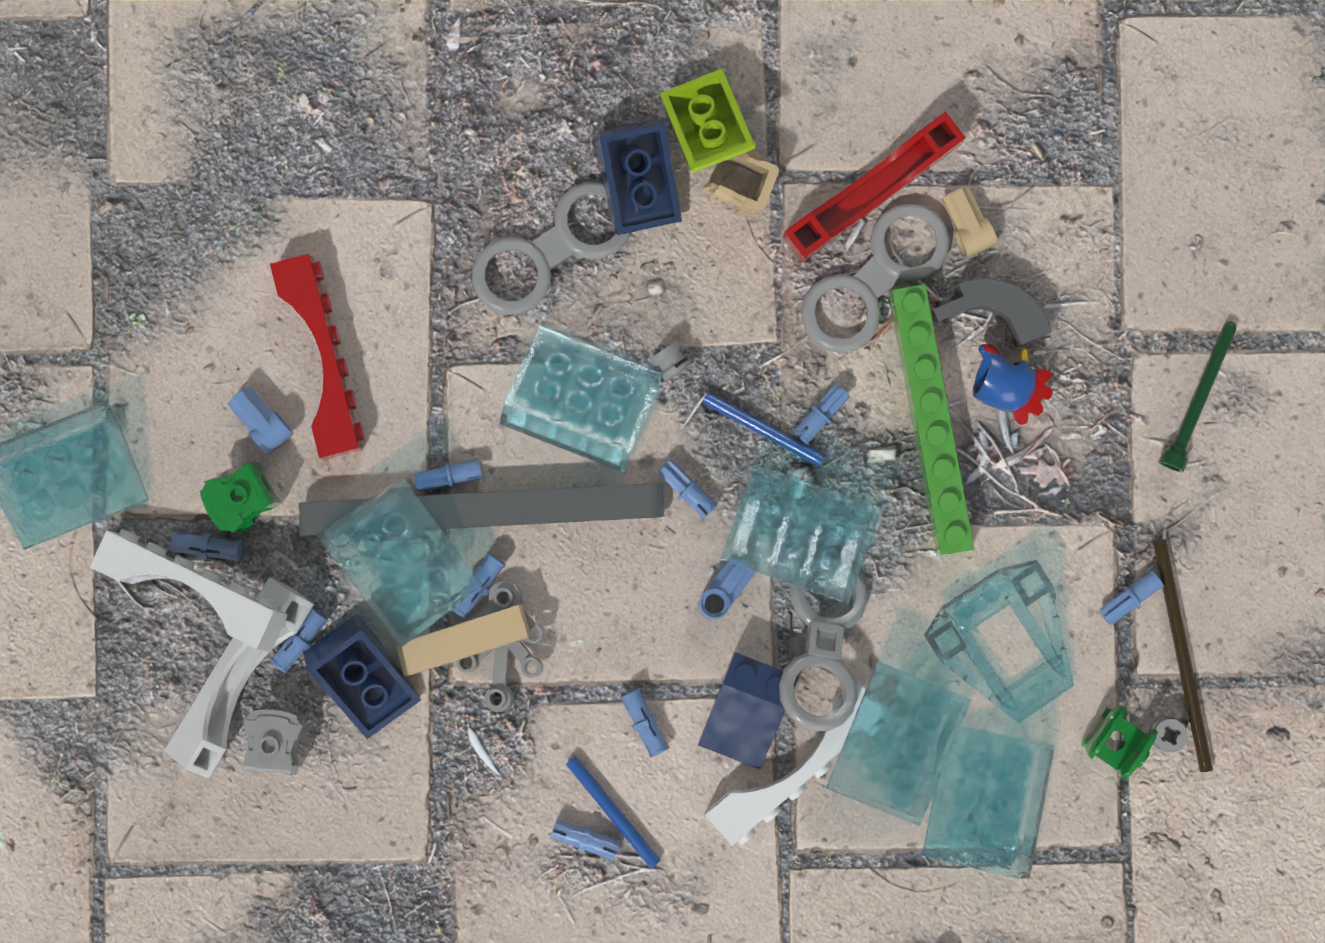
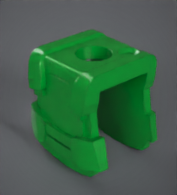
[200,462,282,535]
[1081,706,1158,780]

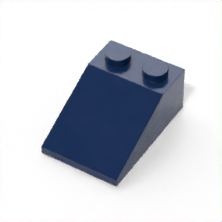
[592,119,682,235]
[303,613,421,739]
[698,651,798,769]

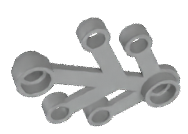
[456,581,546,712]

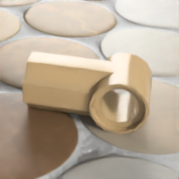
[941,186,998,258]

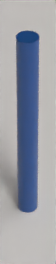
[702,391,825,467]
[565,756,661,869]

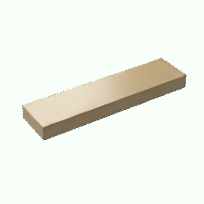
[395,605,531,677]

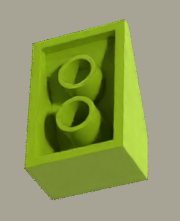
[660,68,756,174]

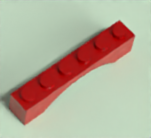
[782,111,966,264]
[270,254,366,460]

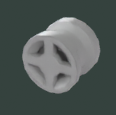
[650,341,692,382]
[1149,717,1188,753]

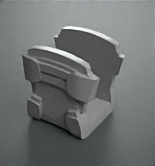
[243,709,309,776]

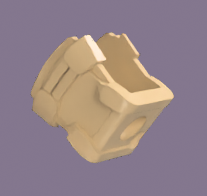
[702,151,779,216]

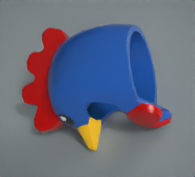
[972,344,1053,425]

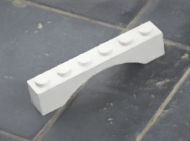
[90,529,288,652]
[164,577,314,778]
[705,680,885,846]

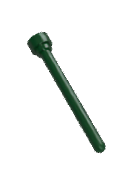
[1158,321,1237,473]

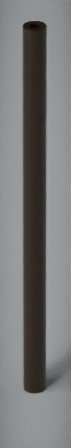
[1153,539,1213,773]

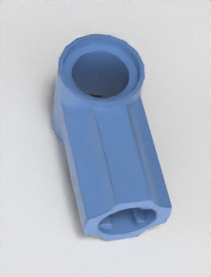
[227,386,294,455]
[698,555,756,620]

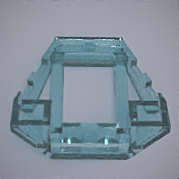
[924,560,1074,723]

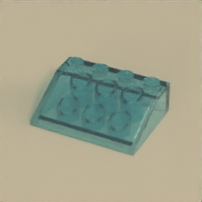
[499,326,662,473]
[0,401,149,550]
[720,461,882,604]
[316,478,483,647]
[826,661,972,826]
[922,723,1055,879]

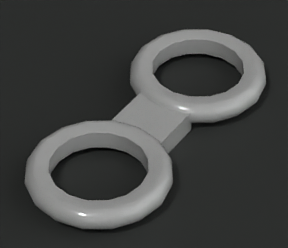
[472,181,630,315]
[801,202,950,353]
[779,556,867,731]

